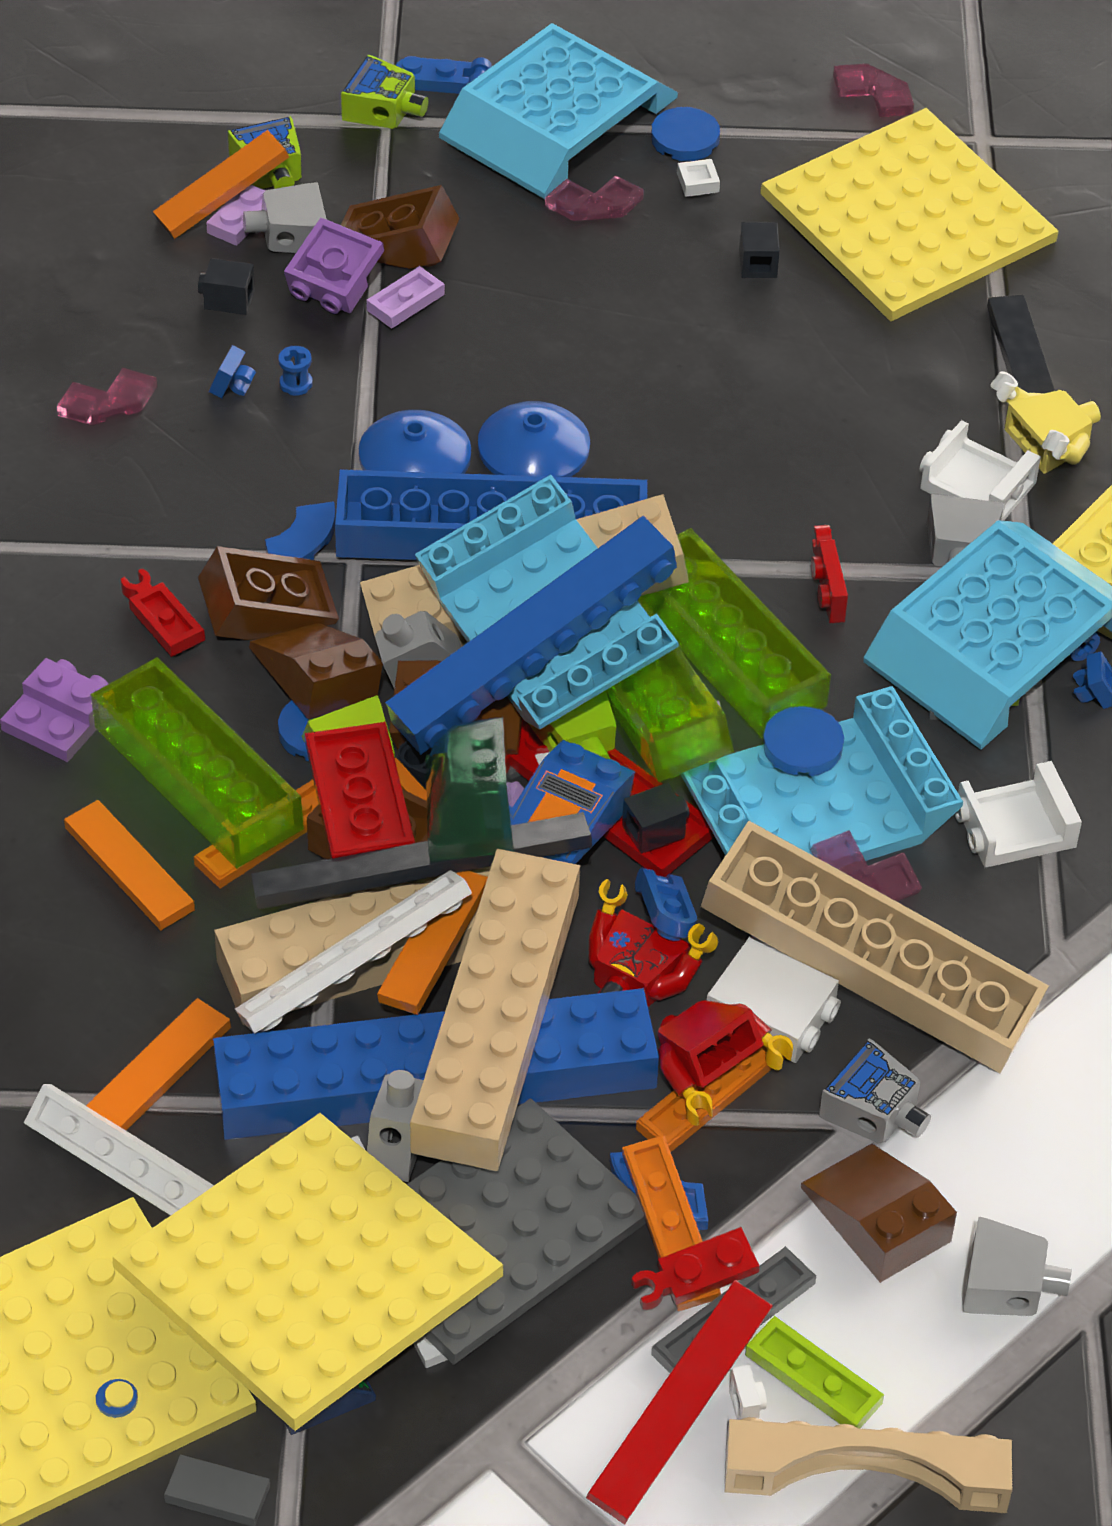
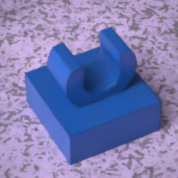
[208,345,256,399]
[1073,651,1112,709]

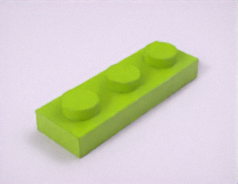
[745,1316,884,1429]

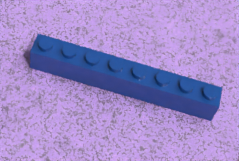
[385,515,677,755]

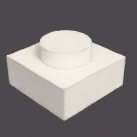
[677,159,720,197]
[729,1365,767,1420]

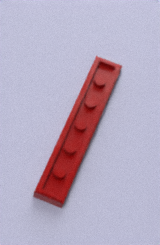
[586,1280,773,1525]

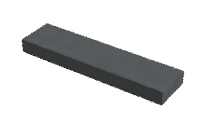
[651,1246,816,1373]

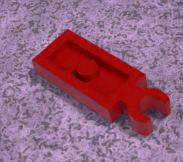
[811,525,848,623]
[121,569,205,657]
[632,1227,760,1310]

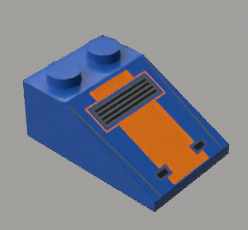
[500,740,635,864]

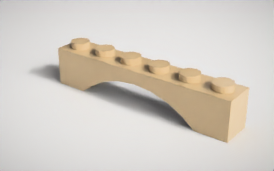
[724,1417,1012,1513]

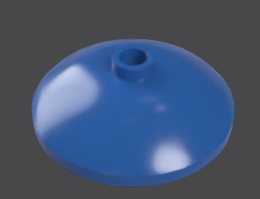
[478,401,590,477]
[359,410,471,474]

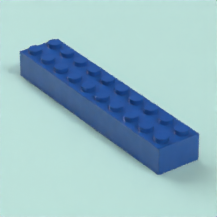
[213,988,659,1140]

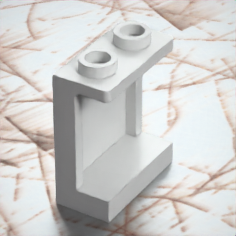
[919,420,1041,521]
[955,761,1082,868]
[707,937,841,1063]

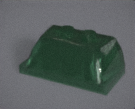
[426,717,514,861]

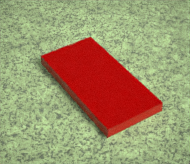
[305,722,415,859]

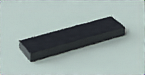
[987,295,1055,394]

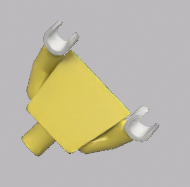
[990,371,1101,474]

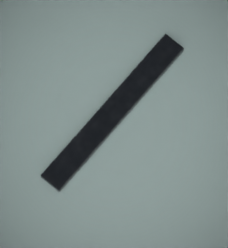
[251,812,593,909]

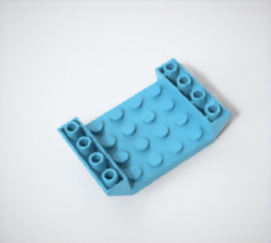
[439,23,678,199]
[415,475,679,729]
[864,520,1112,749]
[671,686,963,869]

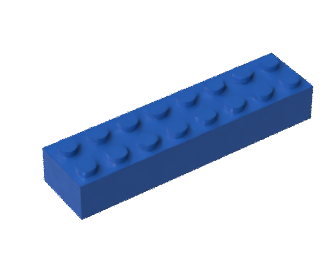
[335,470,647,560]

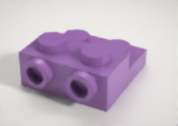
[284,217,384,314]
[0,658,114,762]

